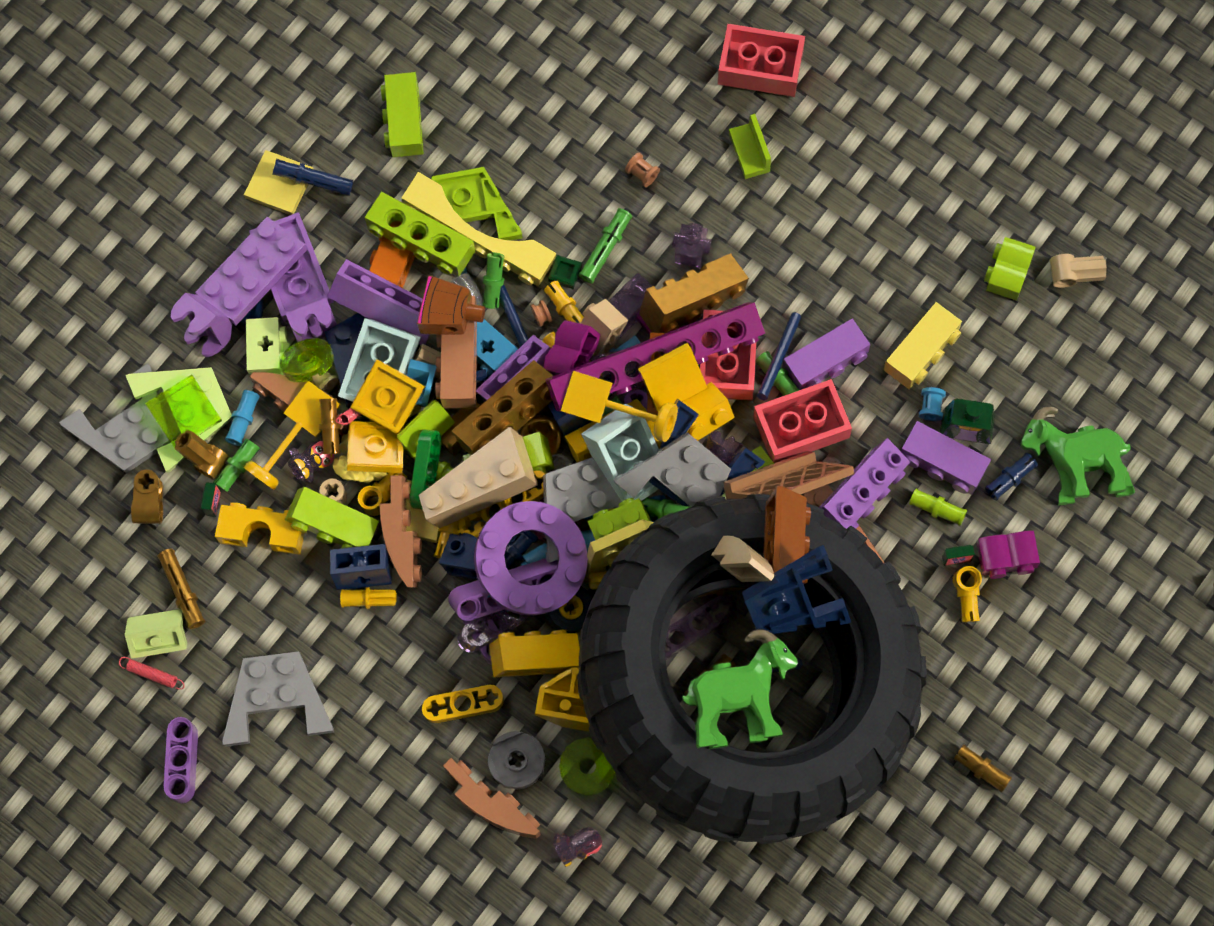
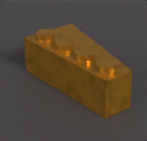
[639,253,749,333]

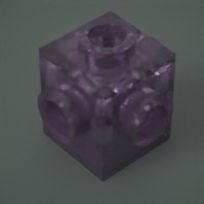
[672,223,712,268]

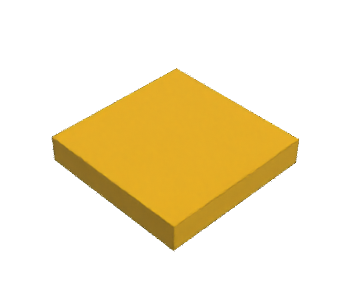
[638,343,708,412]
[350,359,426,434]
[347,421,404,473]

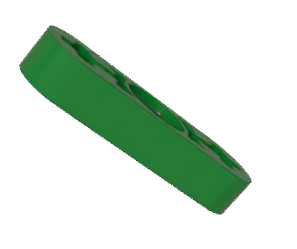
[410,429,442,510]

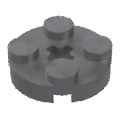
[488,731,545,789]

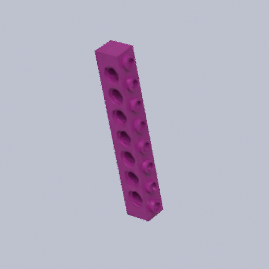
[545,302,765,414]

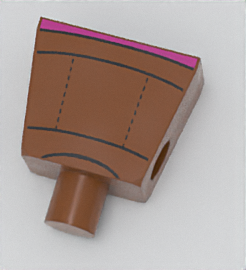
[417,276,485,335]

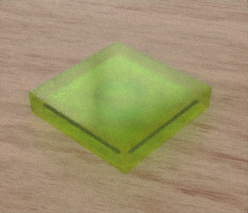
[145,374,222,449]

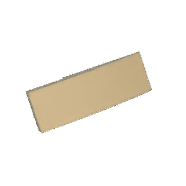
[712,536,774,582]

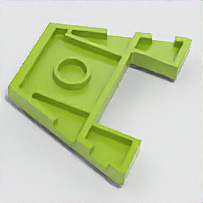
[422,167,523,252]

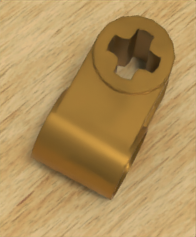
[131,469,163,524]

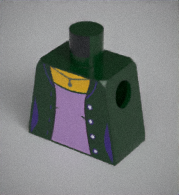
[940,399,995,444]

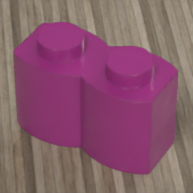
[544,320,600,376]
[976,531,1040,579]

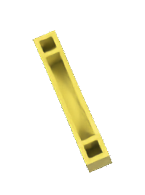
[402,172,556,287]

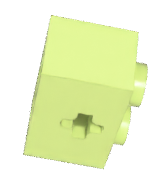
[246,317,288,375]

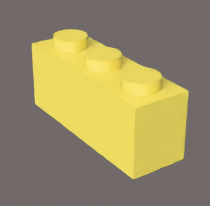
[884,302,962,389]

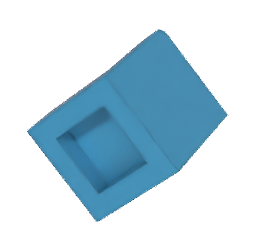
[407,359,436,407]

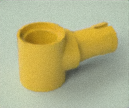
[358,472,407,516]
[953,566,982,622]

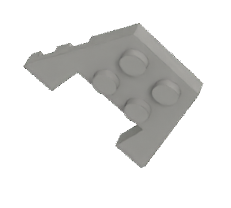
[59,364,172,474]
[613,432,731,507]
[543,457,622,563]
[223,651,334,747]

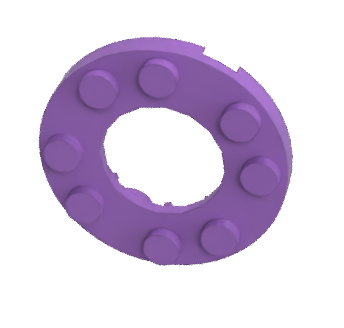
[474,501,588,615]

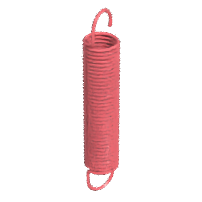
[335,408,362,425]
[119,657,185,690]

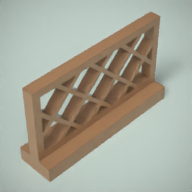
[723,451,854,500]

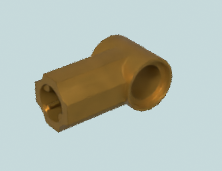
[175,430,229,480]

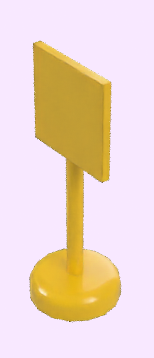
[561,371,678,442]
[243,381,341,490]

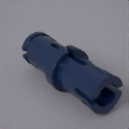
[985,453,1038,501]

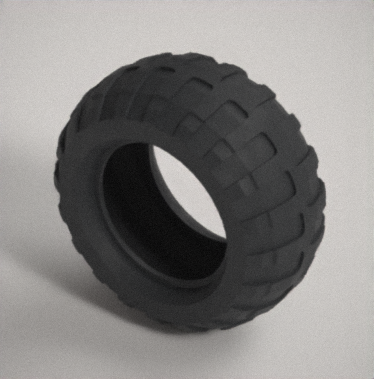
[577,494,927,844]

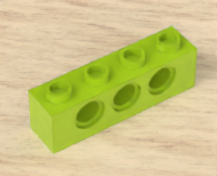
[365,191,475,277]

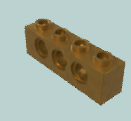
[452,360,553,455]

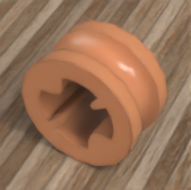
[530,300,552,327]

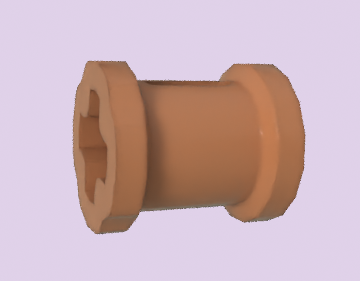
[625,153,660,187]

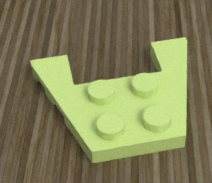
[125,367,232,473]

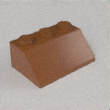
[763,486,811,583]

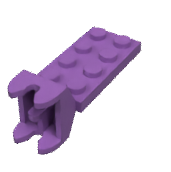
[249,212,337,359]
[171,217,308,357]

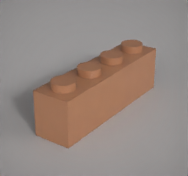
[435,296,477,408]

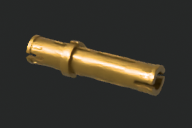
[157,548,206,629]

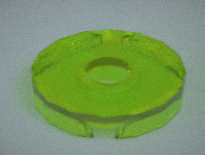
[280,338,334,382]
[559,738,615,796]

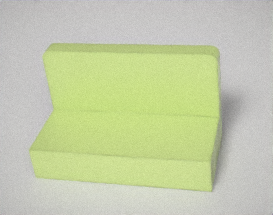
[125,609,187,659]

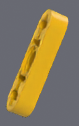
[422,685,504,723]

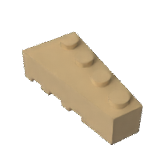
[419,427,538,529]

